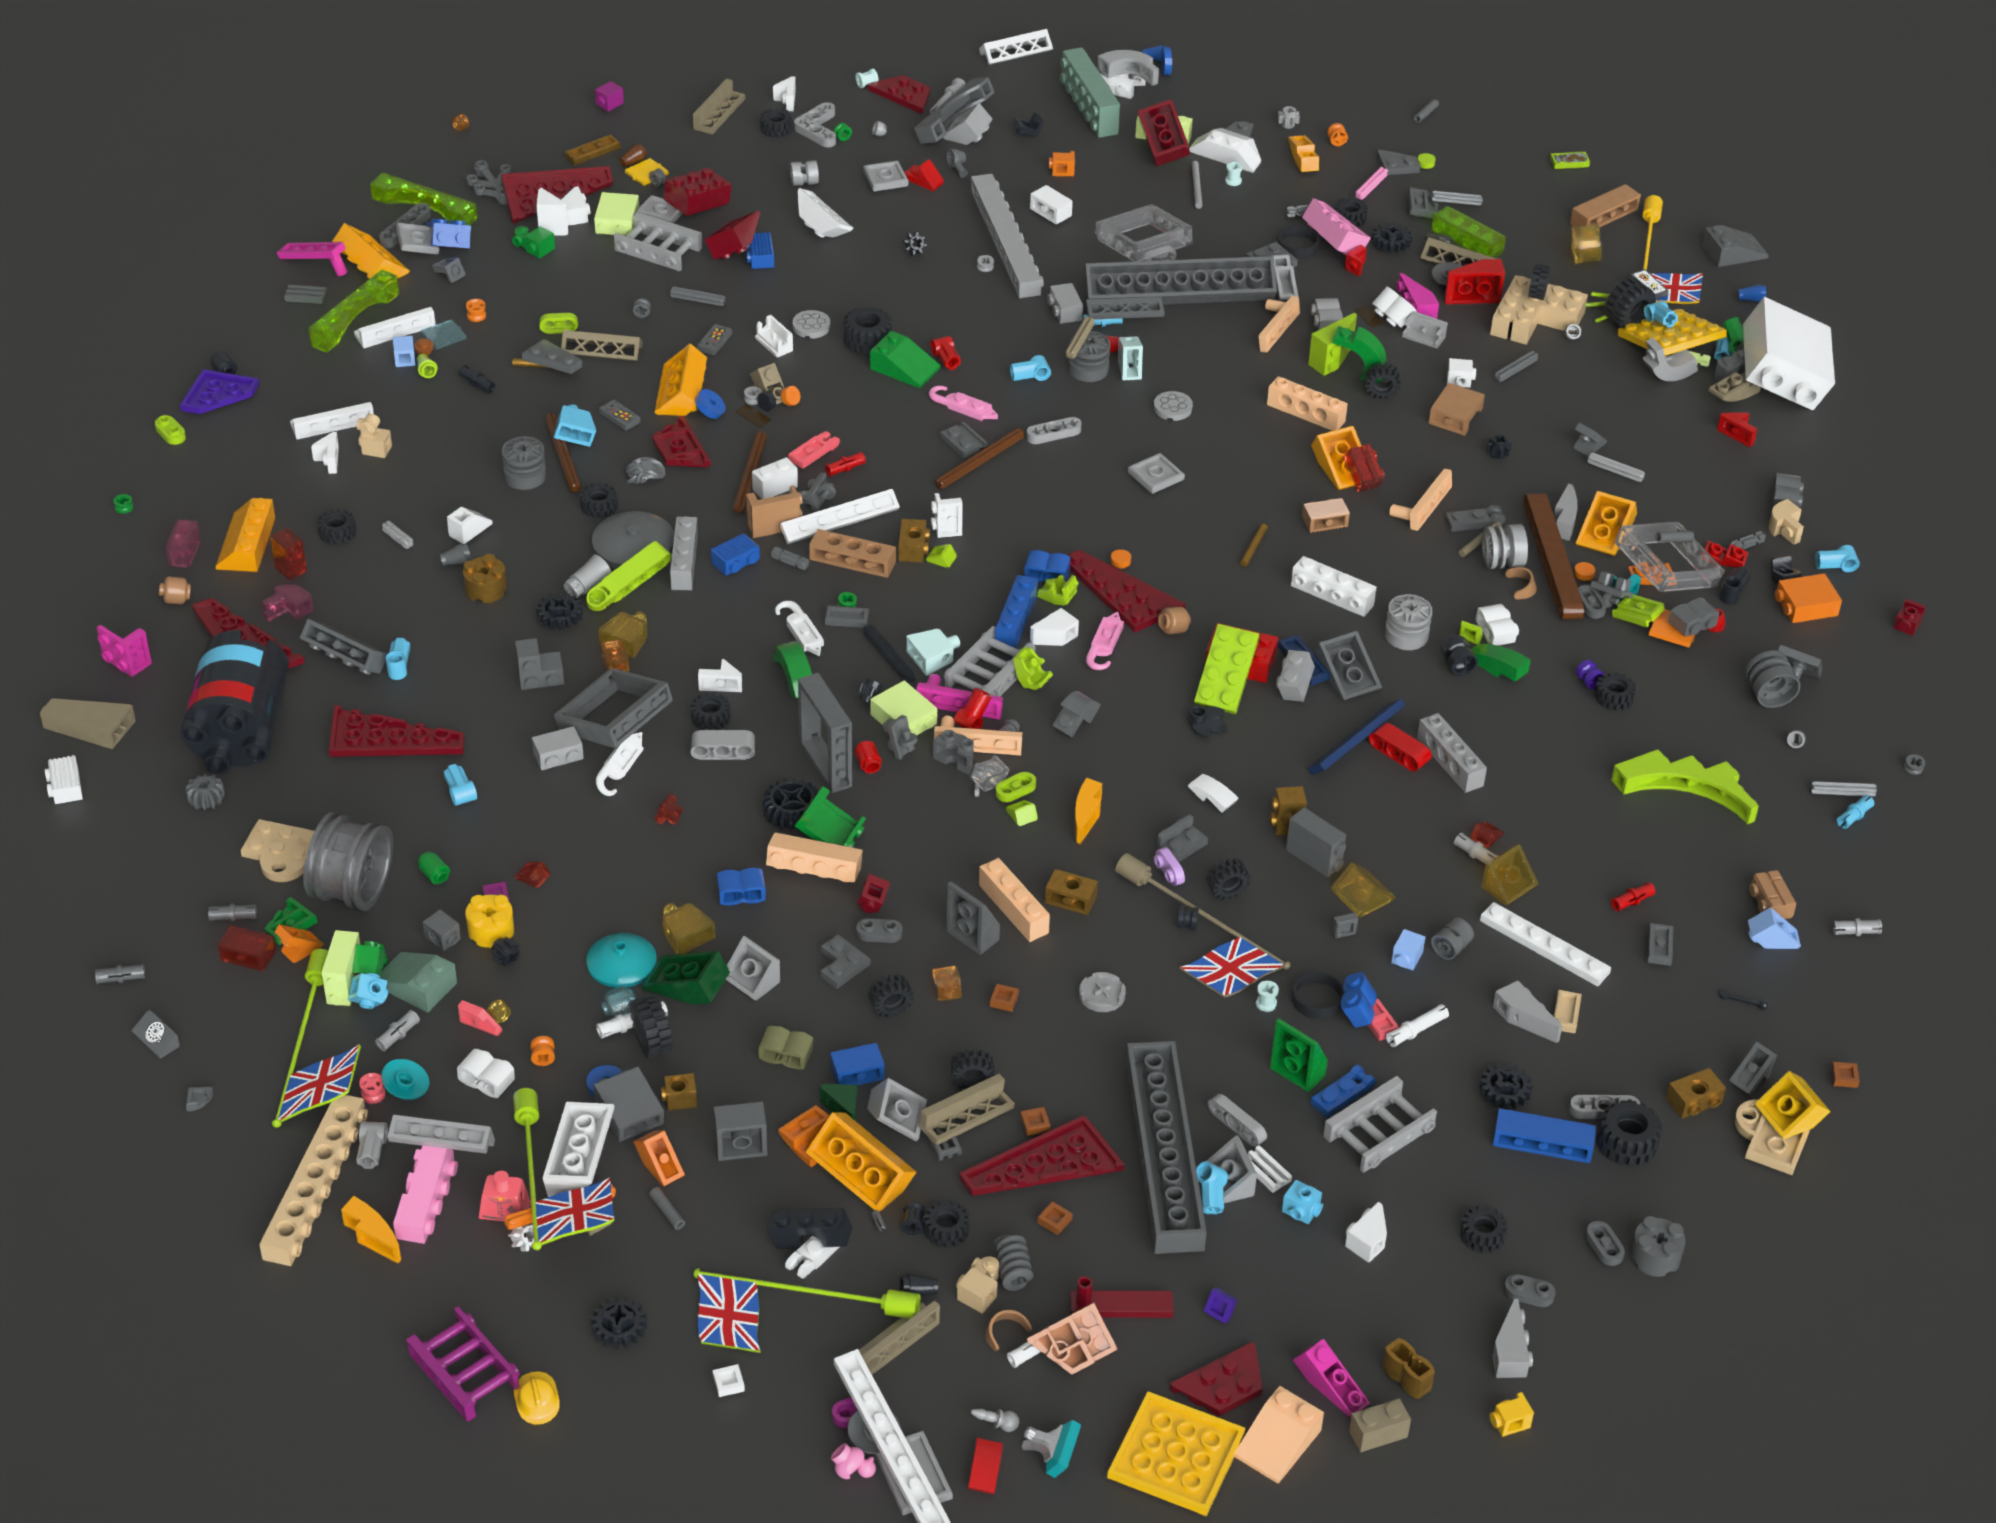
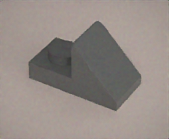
[1574,423,1607,456]
[1729,1041,1777,1095]

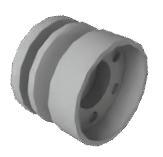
[1482,524,1528,569]
[1385,594,1432,650]

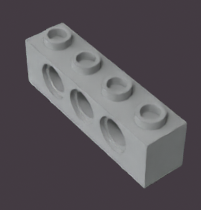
[1417,713,1487,793]

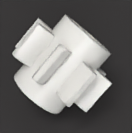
[508,1224,534,1251]

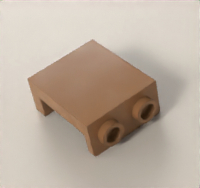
[1429,383,1485,436]
[746,485,803,538]

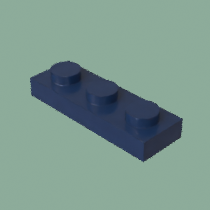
[1278,635,1330,686]

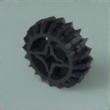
[762,778,818,831]

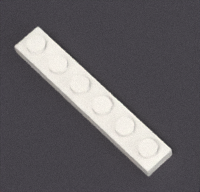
[780,489,900,544]
[1480,902,1611,987]

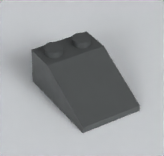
[1702,225,1769,267]
[1313,631,1382,701]
[947,882,1000,955]

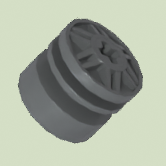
[1069,331,1110,382]
[502,436,547,490]
[1745,650,1801,708]

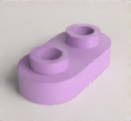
[1154,847,1185,886]

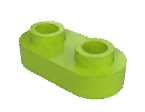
[539,313,578,334]
[155,415,186,445]
[996,772,1036,802]

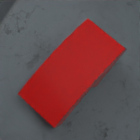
[1701,540,1749,567]
[967,1438,1003,1495]

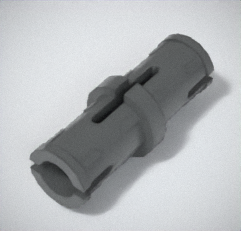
[208,903,258,922]
[95,964,146,984]

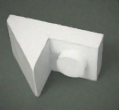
[1101,74,1134,99]
[773,76,796,111]
[311,432,339,473]
[698,659,742,692]

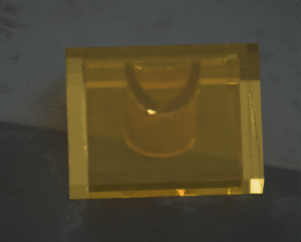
[1482,844,1539,905]
[1331,862,1396,917]

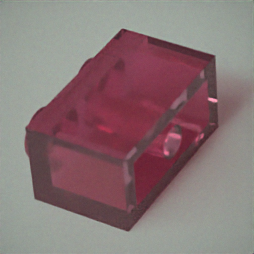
[166,520,201,568]

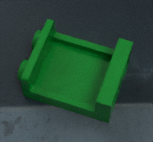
[795,786,866,848]

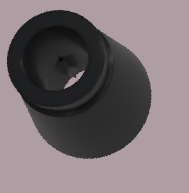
[899,1273,938,1296]

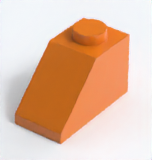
[633,1130,685,1186]

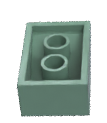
[380,952,457,1013]

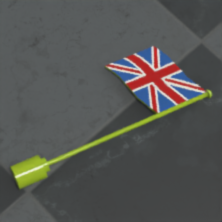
[272,949,361,1128]
[513,1088,614,1250]
[693,1268,921,1353]

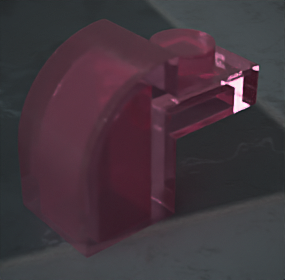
[262,584,314,621]

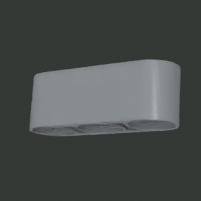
[691,730,755,760]

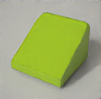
[926,544,957,568]
[1459,621,1483,644]
[1006,800,1038,826]

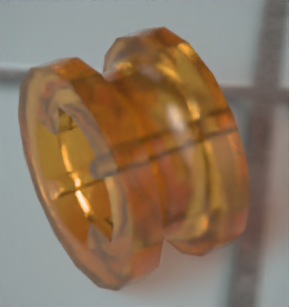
[452,113,470,132]

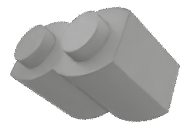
[1311,298,1343,330]

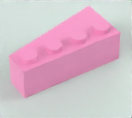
[1302,198,1371,255]
[393,1146,458,1244]

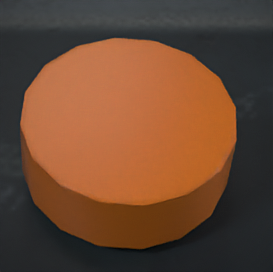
[781,386,800,406]
[1111,549,1131,568]
[1574,562,1595,581]

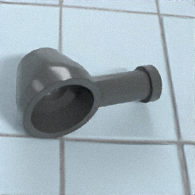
[946,149,968,178]

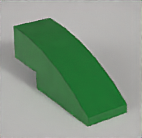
[1472,644,1531,682]

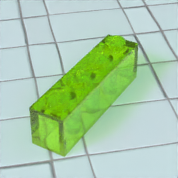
[1432,206,1506,258]

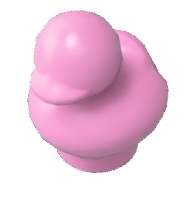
[831,1443,876,1479]

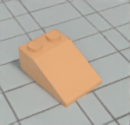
[1234,1386,1324,1484]

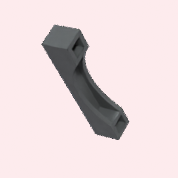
[914,77,995,144]

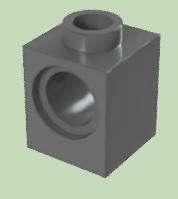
[423,910,461,952]

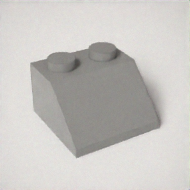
[942,103,992,145]

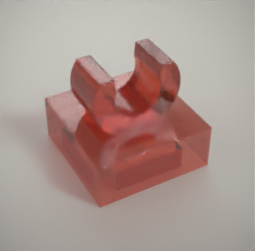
[654,793,683,825]

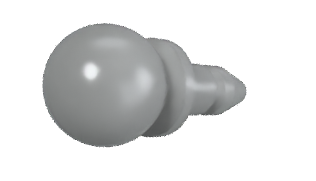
[971,1409,1019,1432]

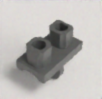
[801,472,836,511]
[1590,571,1633,608]
[883,715,918,760]

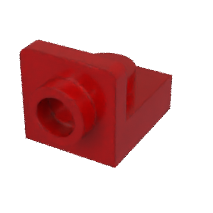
[1345,245,1367,276]

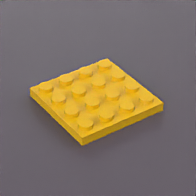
[1618,309,1727,356]
[1107,1392,1246,1516]

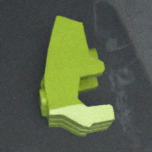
[1037,575,1078,606]
[1013,647,1053,690]

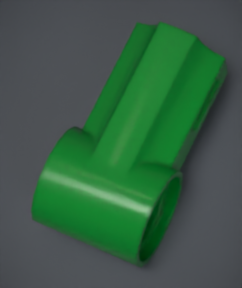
[1722,317,1744,353]

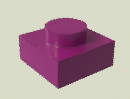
[482,882,509,901]

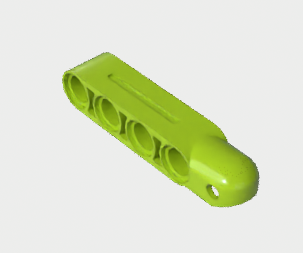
[586,541,672,611]

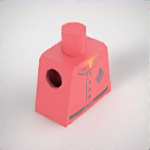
[479,1171,531,1221]

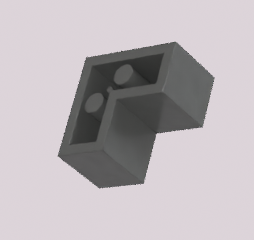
[515,638,564,690]

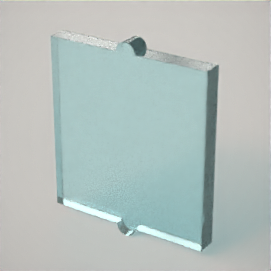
[421,319,467,349]

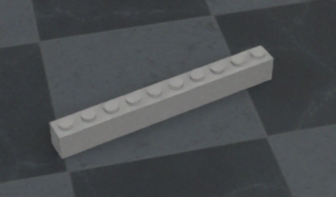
[971,174,1044,298]

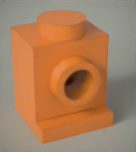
[1049,151,1075,176]

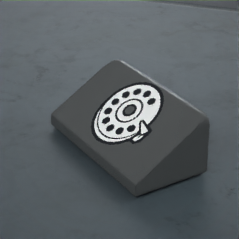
[131,1010,180,1059]

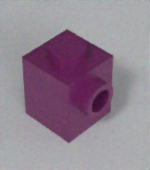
[595,81,624,111]

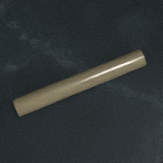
[1459,521,1502,557]

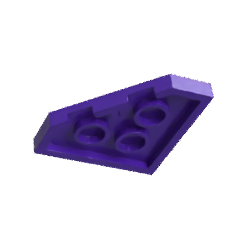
[180,369,260,414]

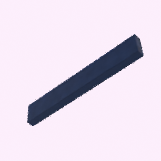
[1307,699,1405,775]

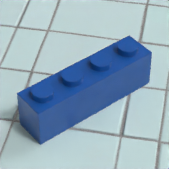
[995,575,1038,648]
[1493,1108,1596,1163]

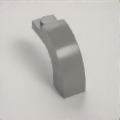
[1097,50,1159,86]
[1643,337,1698,381]

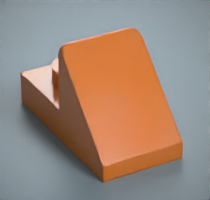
[275,924,323,963]

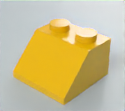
[1755,1071,1831,1139]

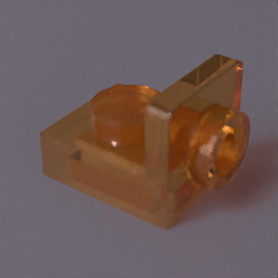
[933,966,962,1001]

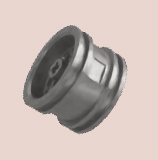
[303,812,393,911]

